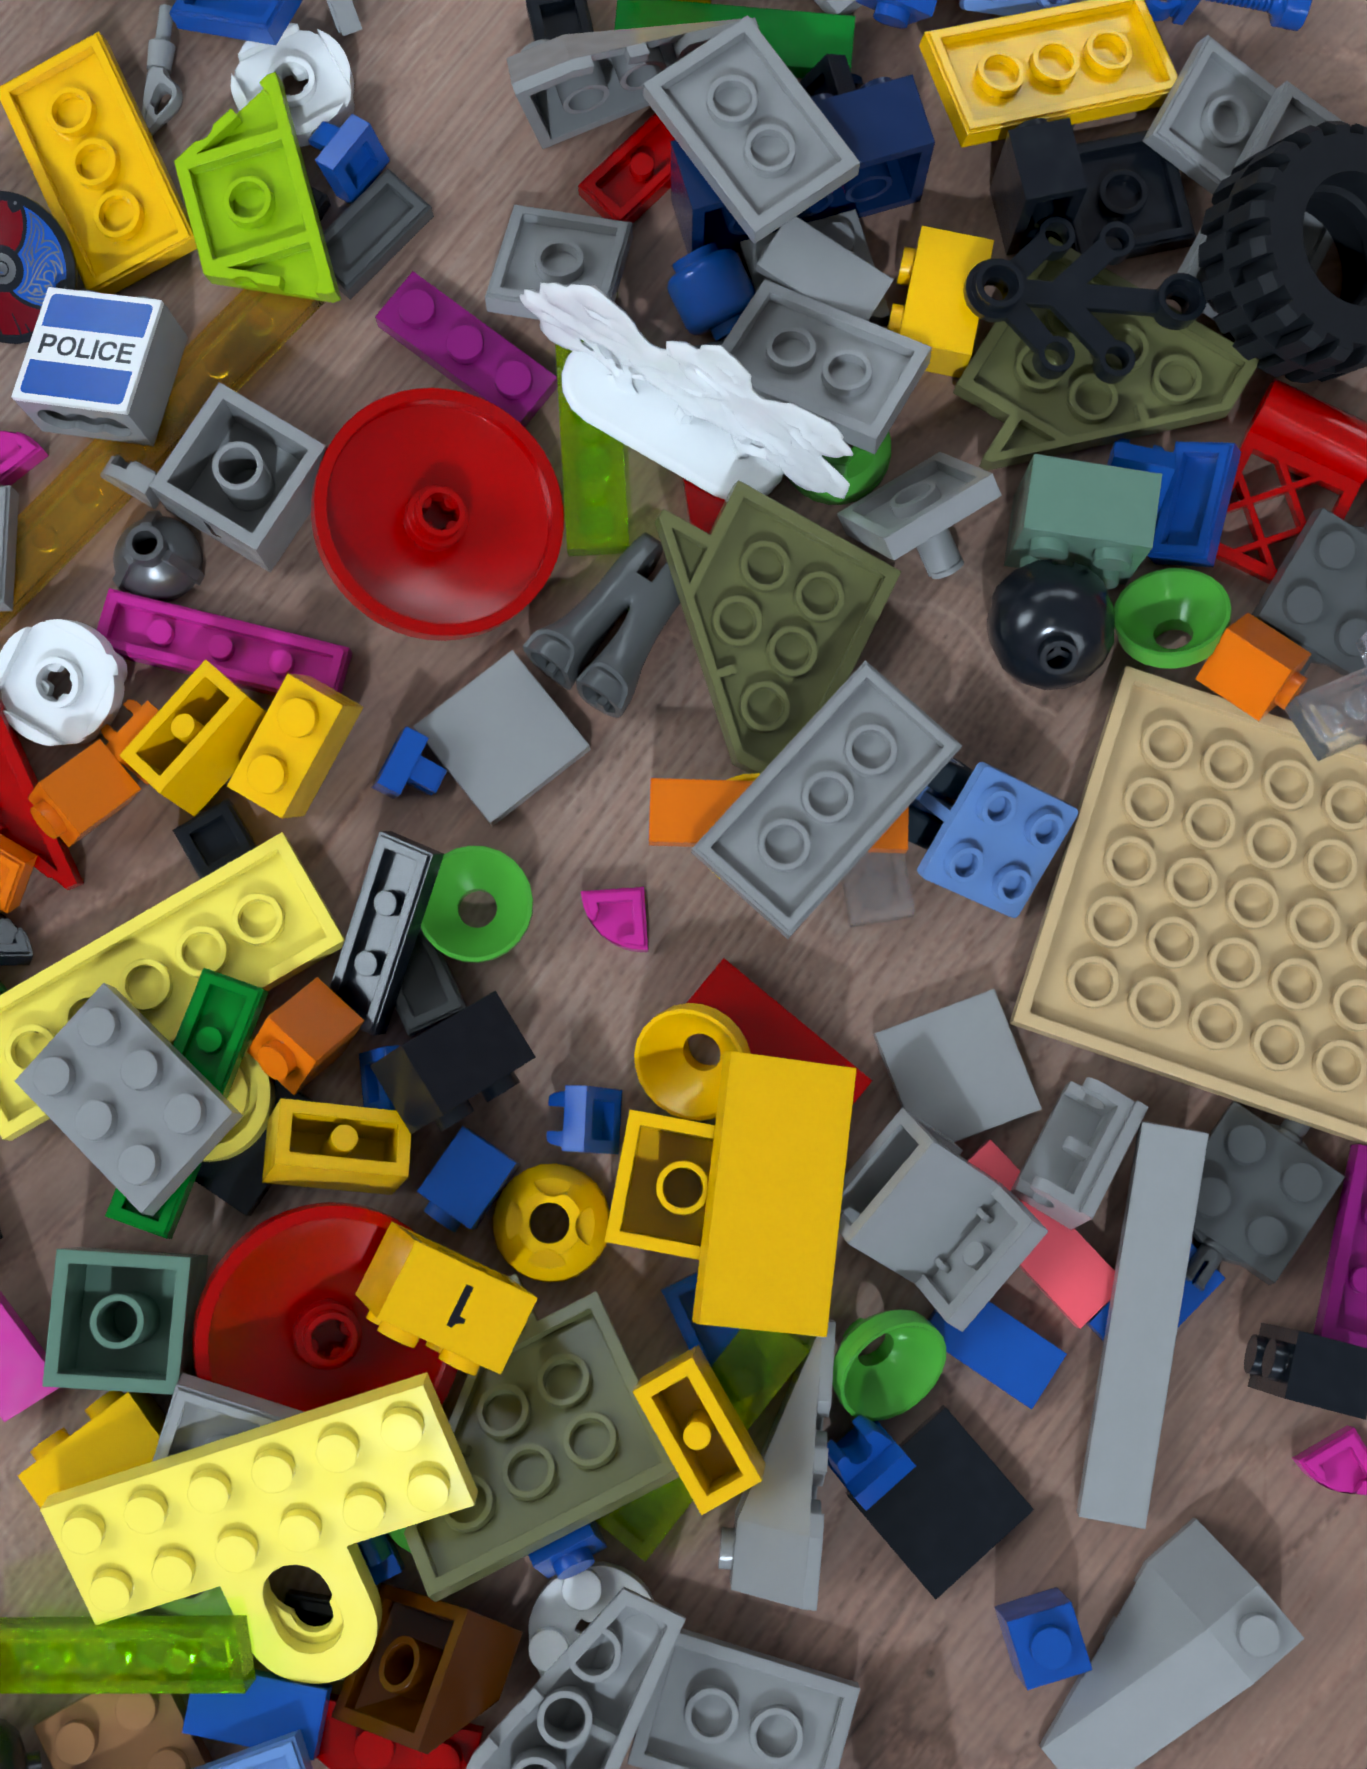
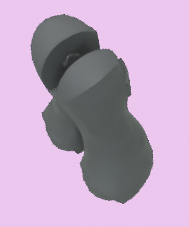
[523,532,680,718]

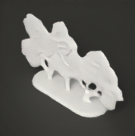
[519,282,853,500]

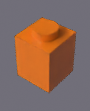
[1195,613,1312,721]
[28,739,141,848]
[247,977,365,1095]

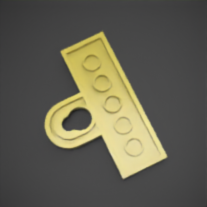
[0,832,345,1162]
[40,1372,478,1684]

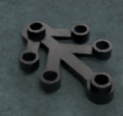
[963,216,1207,384]

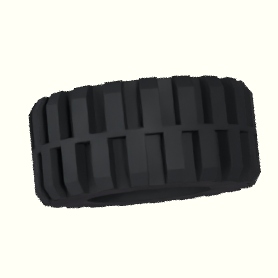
[1198,121,1367,383]

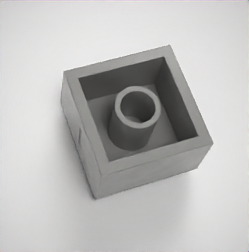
[149,382,327,573]

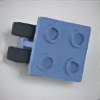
[908,758,1078,918]

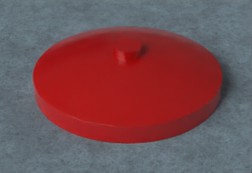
[311,388,564,641]
[192,1202,458,1412]

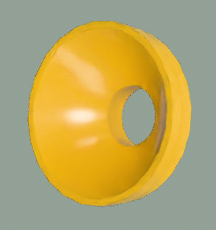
[634,1003,751,1121]
[493,1163,610,1282]

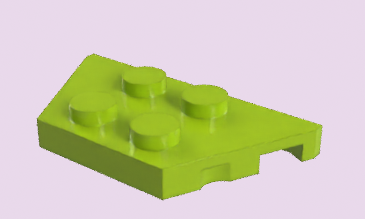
[174,72,341,303]

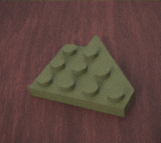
[953,236,1259,471]
[654,480,902,774]
[404,1273,680,1602]

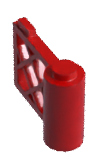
[1216,378,1367,584]

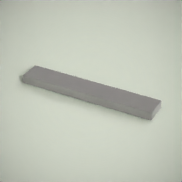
[1076,1121,1209,1529]

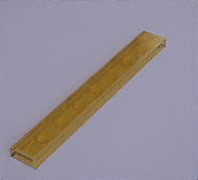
[0,289,325,631]

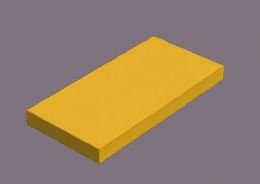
[919,0,1178,148]
[0,31,197,294]
[692,1051,857,1337]

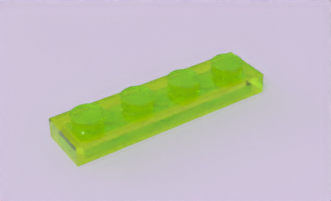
[555,340,629,557]
[595,1329,810,1562]
[0,1615,256,1694]

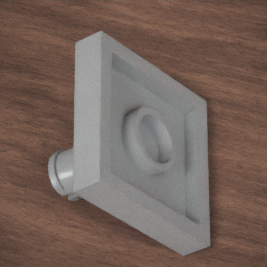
[837,452,1002,579]

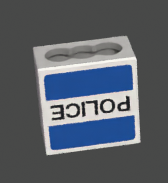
[11,287,188,446]

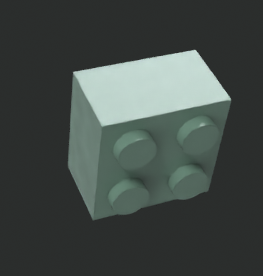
[1004,454,1163,589]
[42,1247,208,1395]

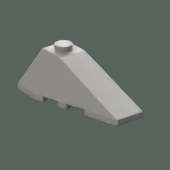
[506,18,760,149]
[718,1318,837,1611]
[1039,1517,1304,1769]
[466,1587,686,1769]

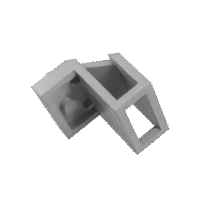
[839,1107,1048,1332]

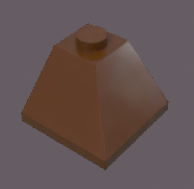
[331,1582,523,1754]

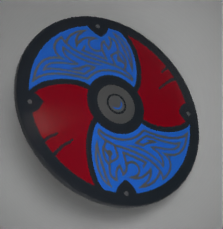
[0,191,77,344]

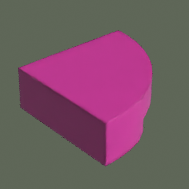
[0,431,49,486]
[581,887,649,952]
[1292,1425,1367,1495]

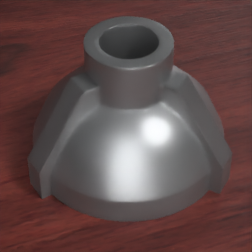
[113,510,204,602]

